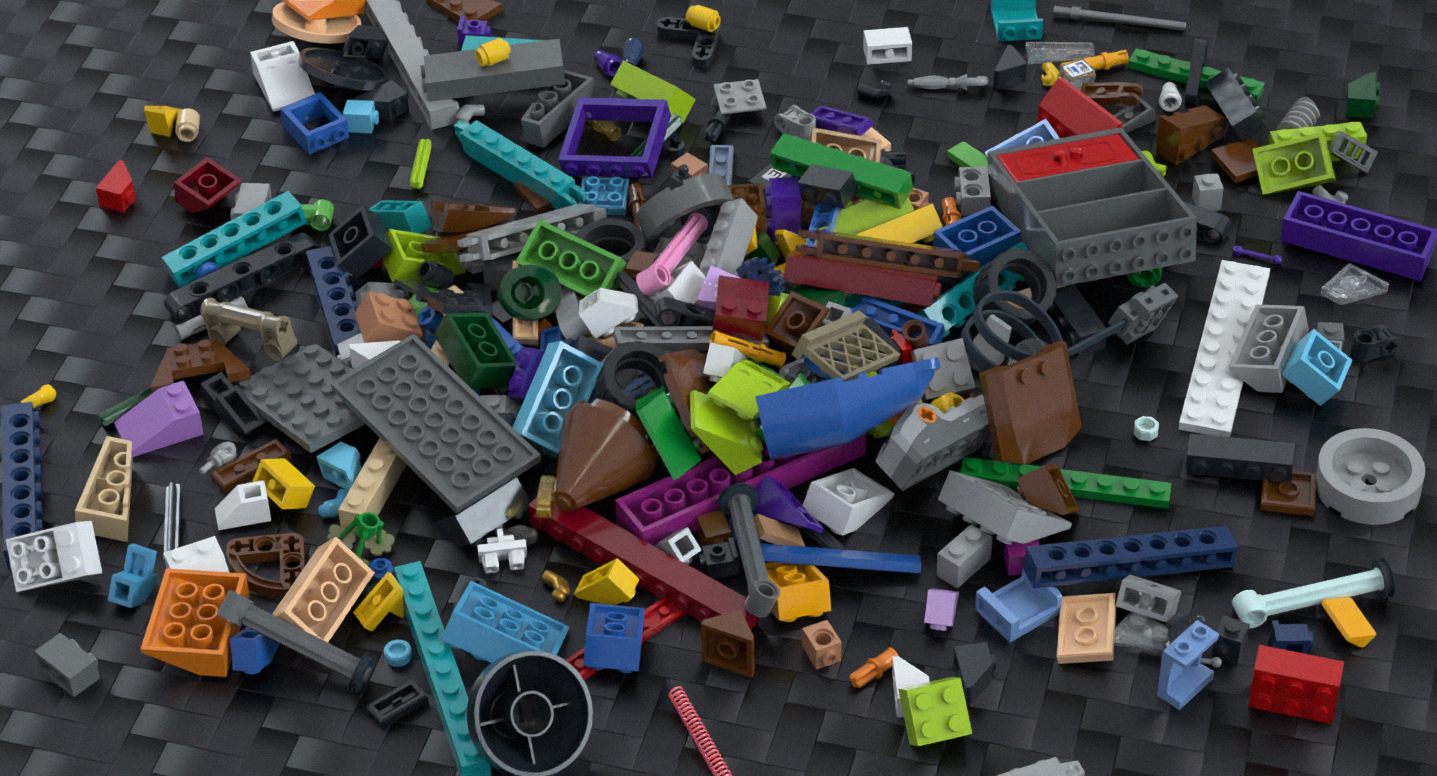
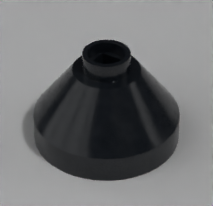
[467,651,593,776]

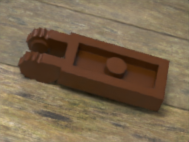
[1080,82,1144,106]

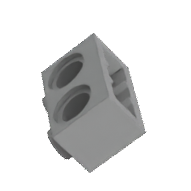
[954,167,991,216]

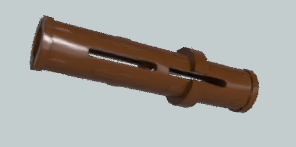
[628,183,647,242]

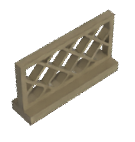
[792,311,901,382]

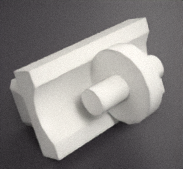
[477,528,527,574]

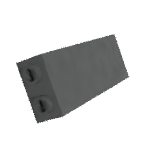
[420,39,565,101]

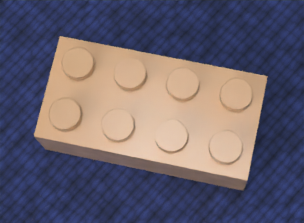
[273,537,374,658]

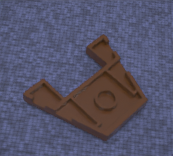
[151,339,251,393]

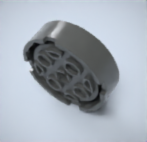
[636,174,734,249]

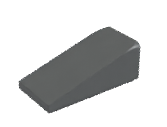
[1113,98,1156,133]

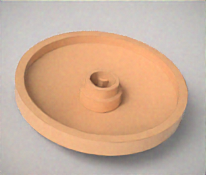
[272,2,361,44]

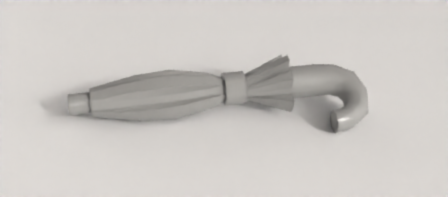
[908,74,989,90]

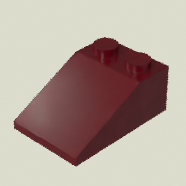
[712,275,769,341]

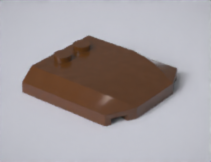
[979,341,1082,465]
[659,349,716,454]

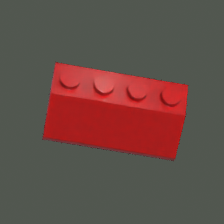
[1037,77,1123,138]

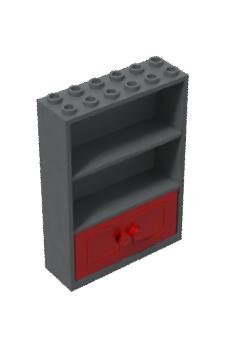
[987,128,1197,287]

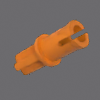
[849,648,898,688]

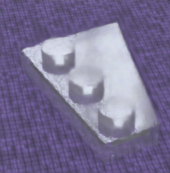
[1025,42,1095,65]

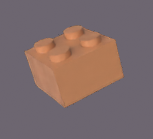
[355,291,423,343]

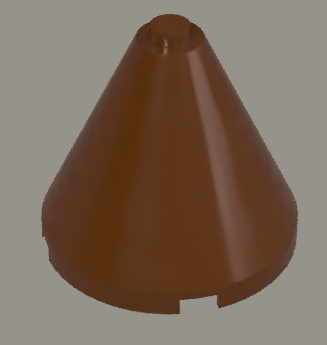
[554,399,659,511]

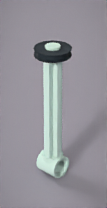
[1232,558,1395,629]

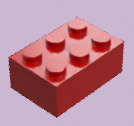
[1248,645,1344,724]

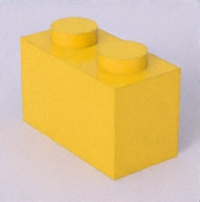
[253,458,315,509]

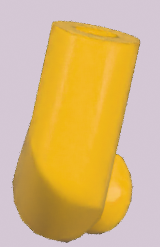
[20,384,56,408]

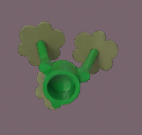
[327,512,394,567]

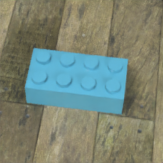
[512,341,603,458]

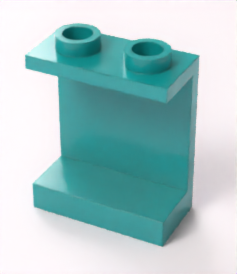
[991,0,1043,41]

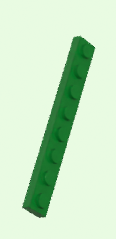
[960,457,1172,509]

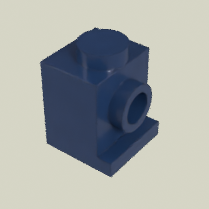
[1270,620,1313,654]

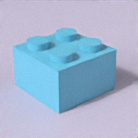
[1282,329,1352,406]

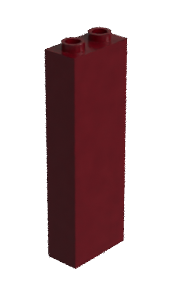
[783,251,942,307]

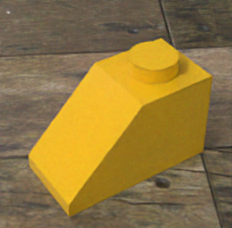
[574,558,639,605]

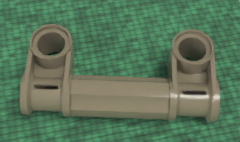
[200,298,297,361]

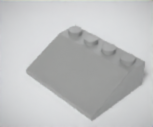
[938,471,1072,545]

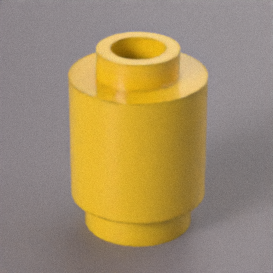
[686,5,721,32]
[475,38,511,67]

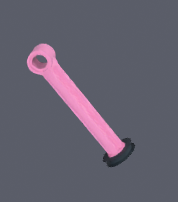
[636,206,717,295]

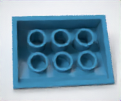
[441,581,570,663]

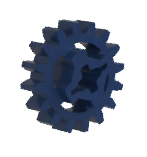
[736,257,786,297]

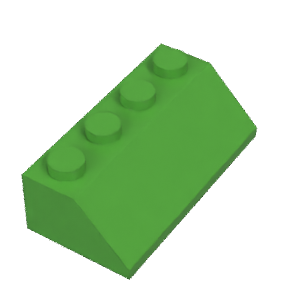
[516,219,627,297]

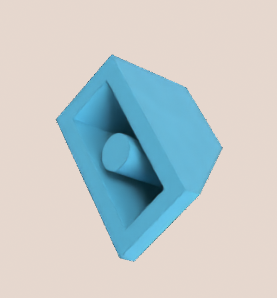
[316,442,362,491]

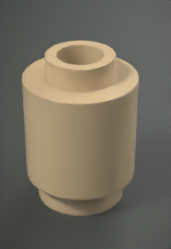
[175,109,200,142]

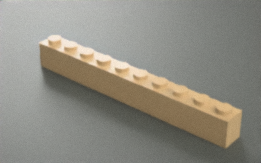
[338,340,457,535]

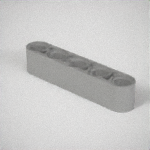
[555,284,591,342]

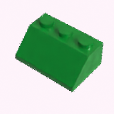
[636,386,702,480]

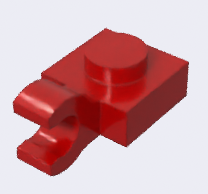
[890,329,912,365]

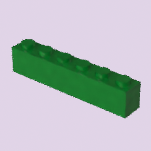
[770,133,913,209]

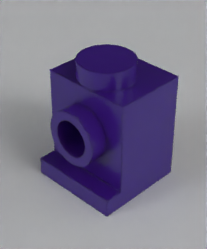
[457,16,491,47]

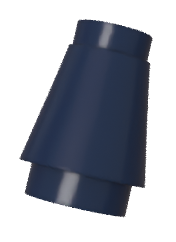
[622,38,644,66]

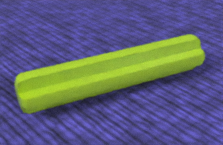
[409,138,432,189]

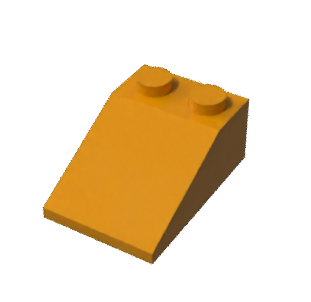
[765,562,831,622]

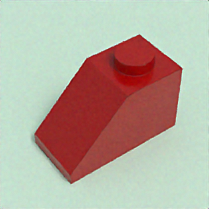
[96,160,136,212]

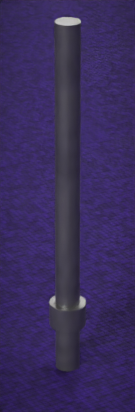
[1053,6,1186,31]

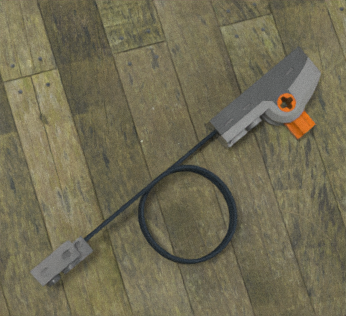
[875,283,1179,491]

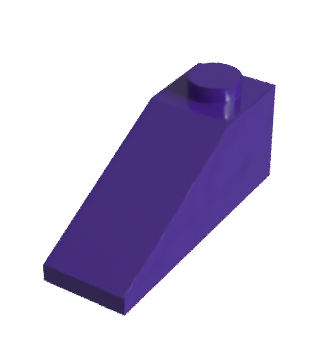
[753,475,824,533]

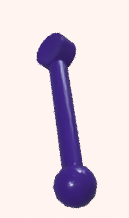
[1233,246,1282,264]

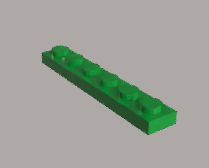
[1128,48,1265,102]

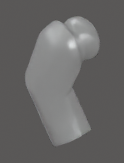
[1312,185,1348,204]

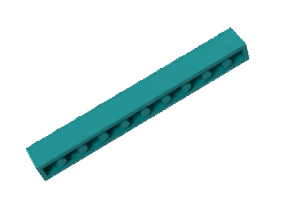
[394,561,491,776]

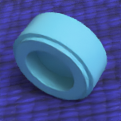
[384,640,412,667]

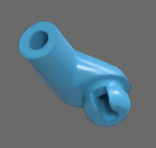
[318,489,349,518]

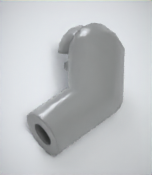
[456,105,485,124]

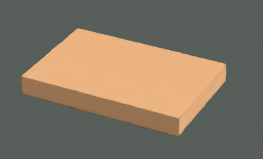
[1057,593,1116,664]

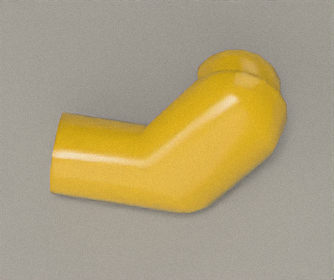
[1041,61,1061,87]

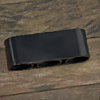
[1183,201,1232,245]

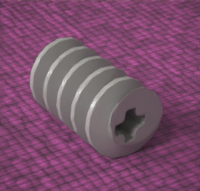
[1276,97,1320,131]

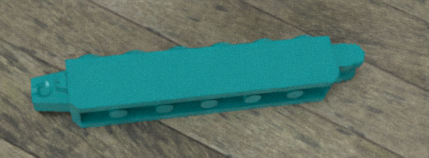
[454,120,588,210]

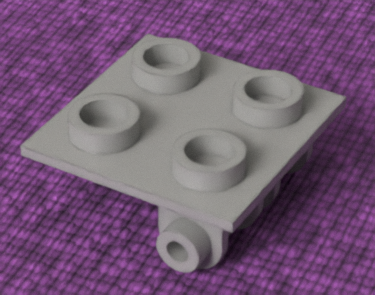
[713,79,766,115]

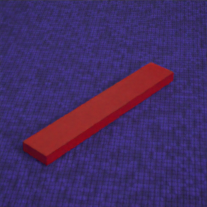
[565,597,687,680]

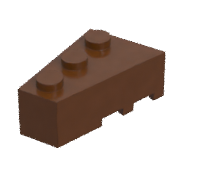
[1156,105,1226,165]

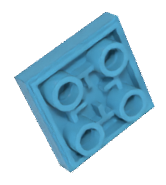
[579,176,629,215]

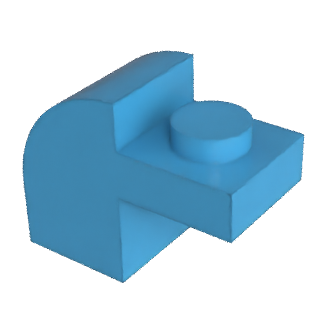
[108,544,158,608]

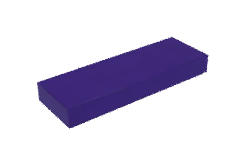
[811,105,874,136]

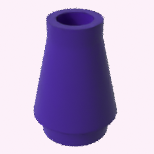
[594,50,622,76]

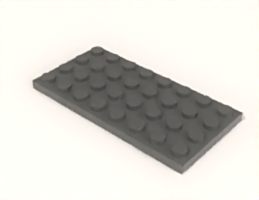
[331,334,541,514]

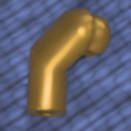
[541,570,570,602]

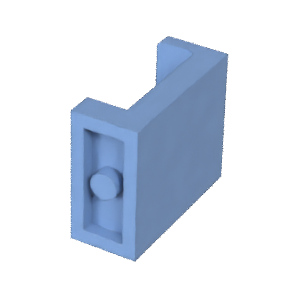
[975,569,1062,642]
[1157,620,1219,710]

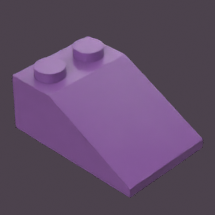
[114,381,203,457]

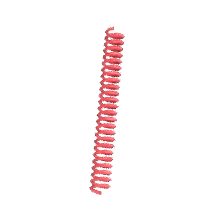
[668,686,733,776]

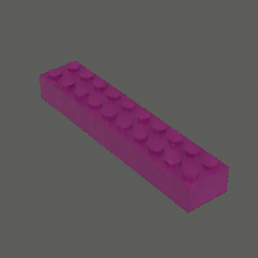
[615,433,866,546]

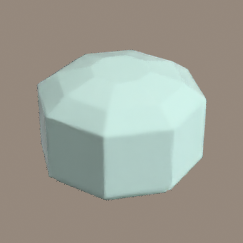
[1134,416,1159,441]

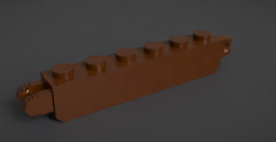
[795,229,980,278]

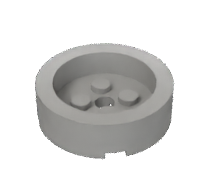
[1316,428,1425,525]

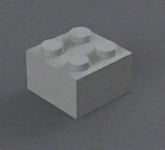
[911,338,975,402]

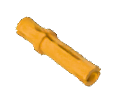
[1060,50,1129,77]
[709,330,786,368]

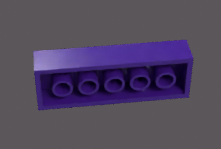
[1280,191,1437,281]

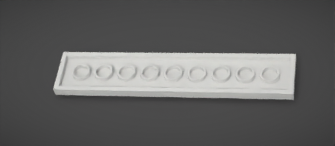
[1179,260,1270,437]

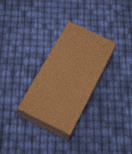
[754,514,805,547]

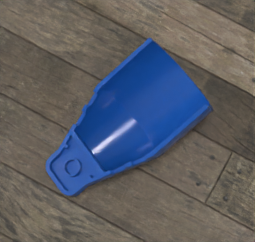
[756,357,940,461]

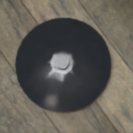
[298,48,388,91]

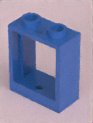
[280,92,349,154]

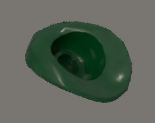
[497,264,562,321]

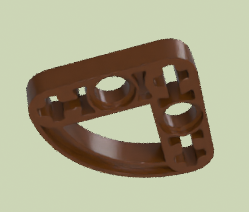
[226,533,305,598]

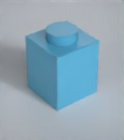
[343,100,379,133]

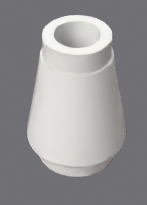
[1159,82,1182,112]

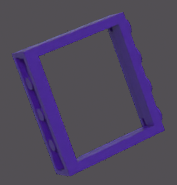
[558,97,671,178]

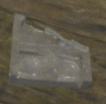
[1321,263,1389,305]
[1114,611,1168,657]

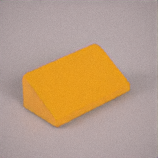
[1321,597,1376,648]

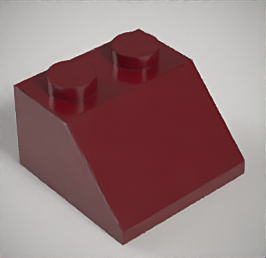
[174,157,242,213]

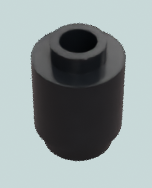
[417,260,454,290]

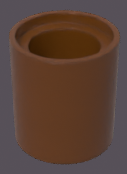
[902,320,929,350]

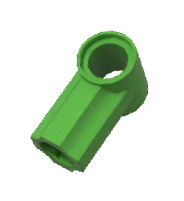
[300,199,334,231]

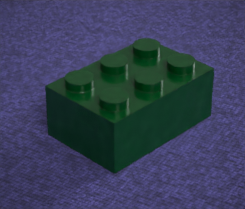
[434,313,516,389]

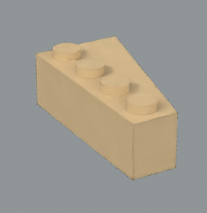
[75,436,133,542]

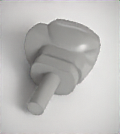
[199,441,237,475]

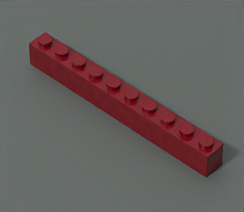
[528,487,758,630]

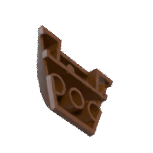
[431,200,515,232]

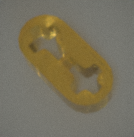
[536,475,556,519]

